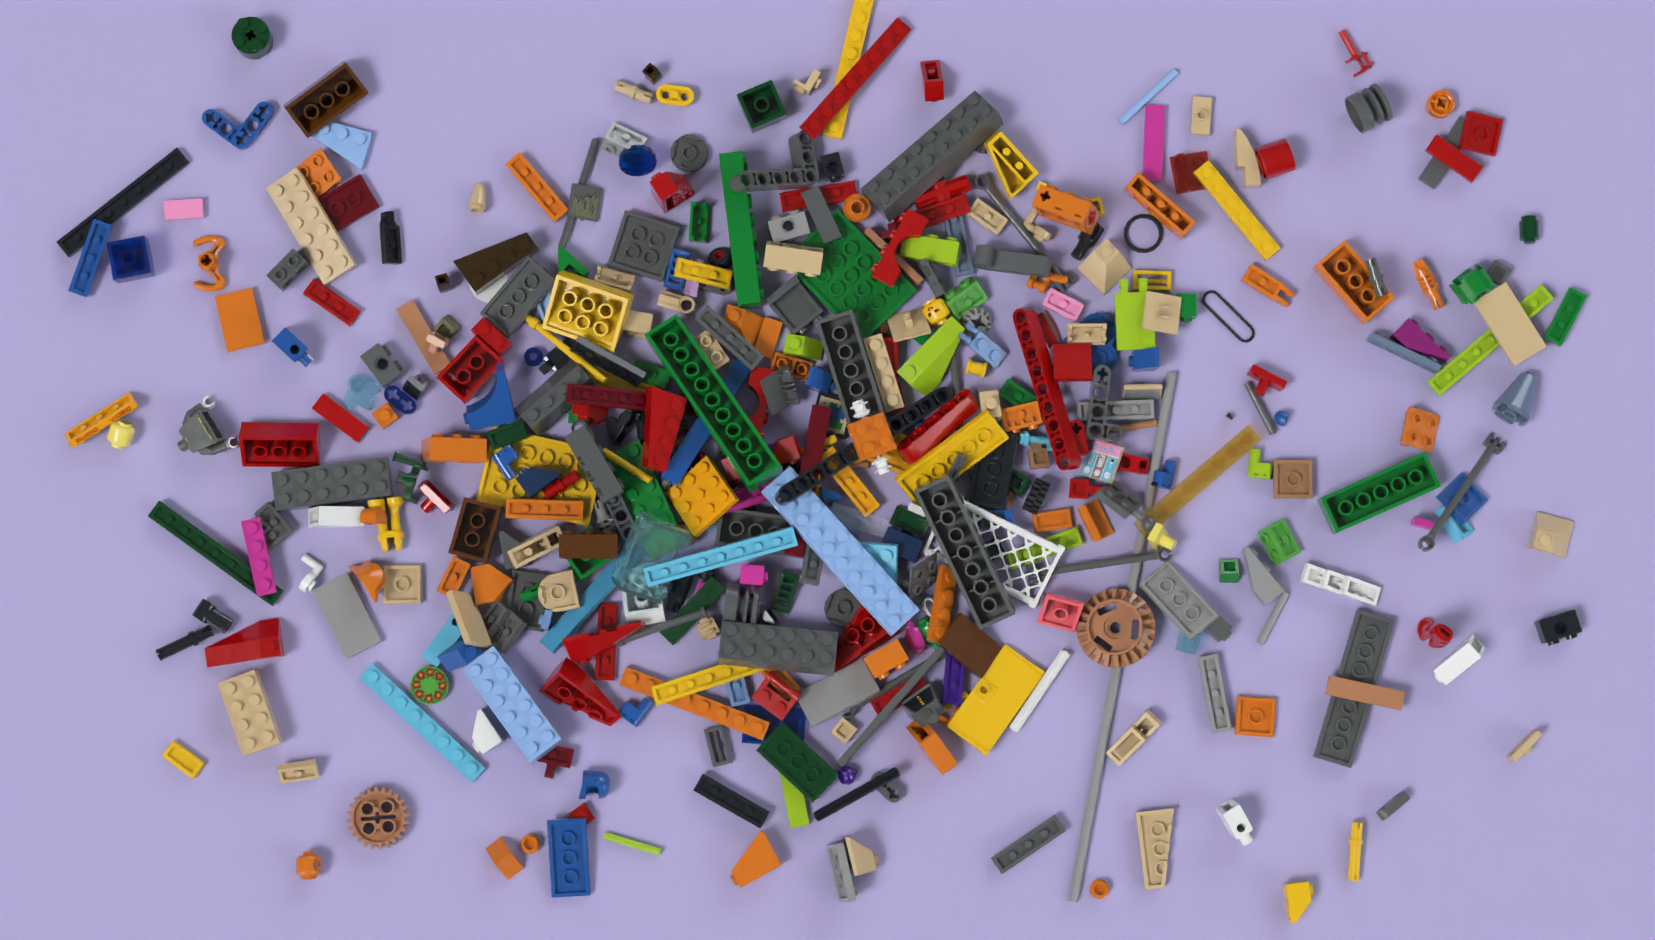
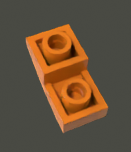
[769,352,813,381]

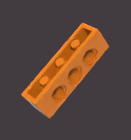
[1124,172,1196,240]

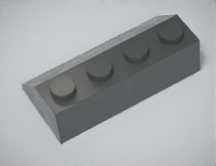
[514,359,596,436]

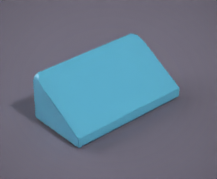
[1435,505,1474,543]

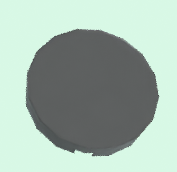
[670,135,708,173]
[824,589,862,627]

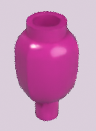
[905,619,927,654]

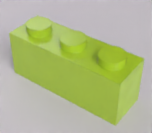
[899,234,962,268]

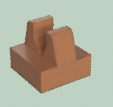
[426,331,450,354]

